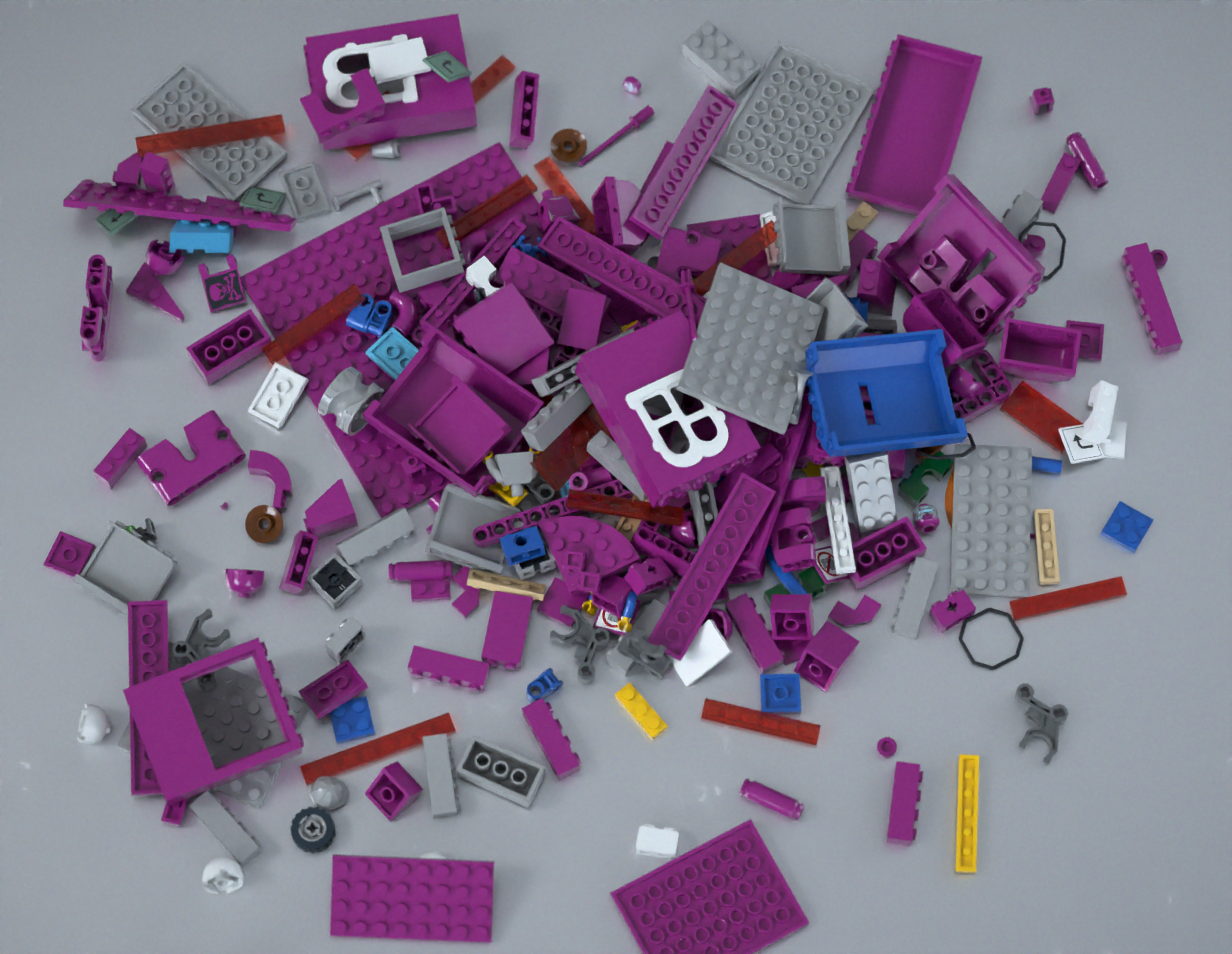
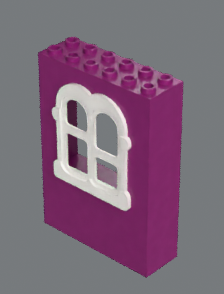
[303,14,477,150]
[575,311,761,508]

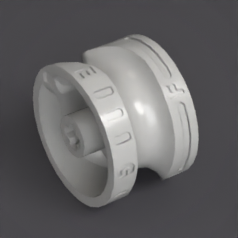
[318,367,384,436]

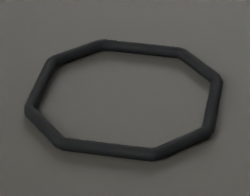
[1019,221,1066,280]
[916,433,976,460]
[959,608,1024,670]

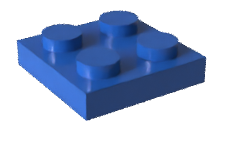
[1101,501,1154,553]
[760,674,801,714]
[330,696,375,744]

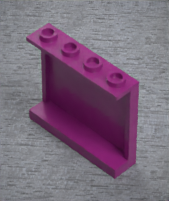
[453,277,555,376]
[408,375,512,479]

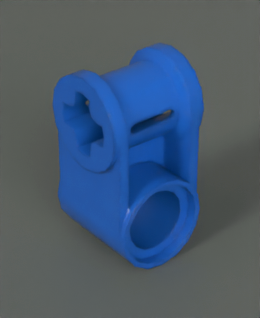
[346,294,375,332]
[364,300,393,339]
[527,668,564,703]

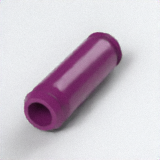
[1066,132,1108,190]
[388,560,452,582]
[739,778,805,821]

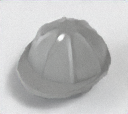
[310,776,349,810]

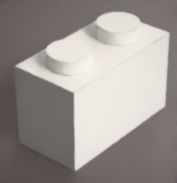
[635,824,679,860]

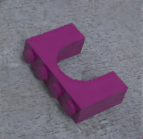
[300,68,388,143]

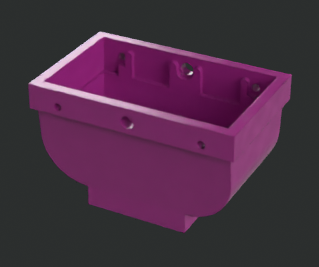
[591,177,651,257]
[903,287,988,368]
[999,318,1082,384]

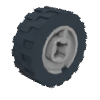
[290,807,335,853]

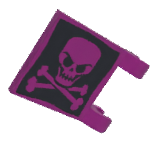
[198,254,247,313]

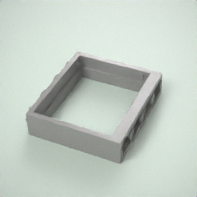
[380,207,466,293]

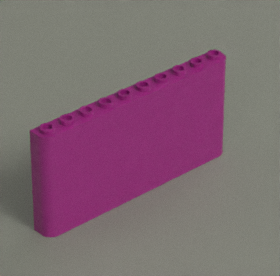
[845,34,982,216]

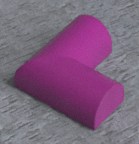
[414,182,458,216]

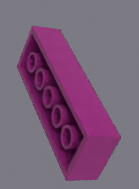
[494,246,613,322]

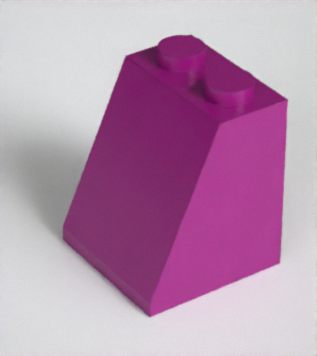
[856,259,896,316]
[506,348,550,398]
[303,479,358,540]
[794,620,860,692]

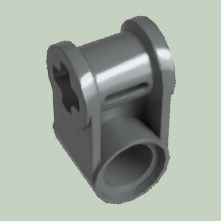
[524,470,555,505]

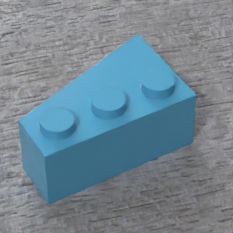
[169,219,234,253]

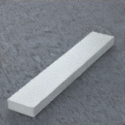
[820,466,856,575]

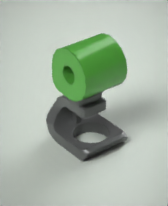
[125,518,157,541]

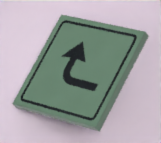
[422,51,472,83]
[239,186,286,213]
[94,209,139,235]

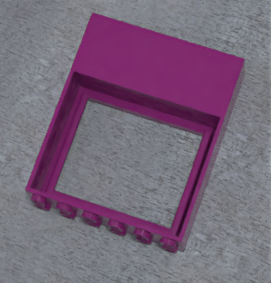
[123,638,304,806]

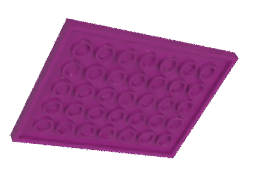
[610,819,809,954]

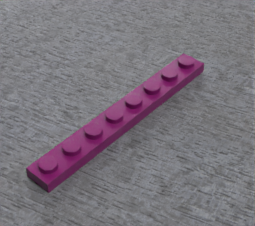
[420,216,527,330]

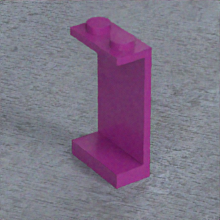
[481,591,534,670]

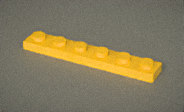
[955,754,979,873]

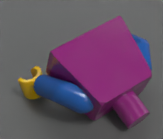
[582,575,637,632]

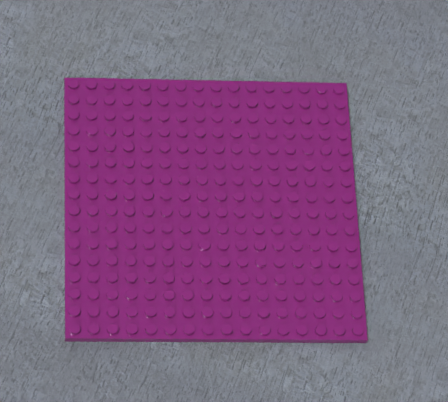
[240,142,621,518]

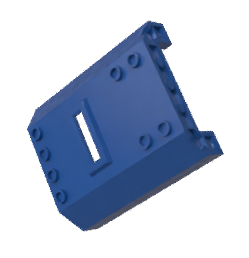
[805,329,968,457]

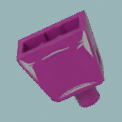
[537,190,580,233]

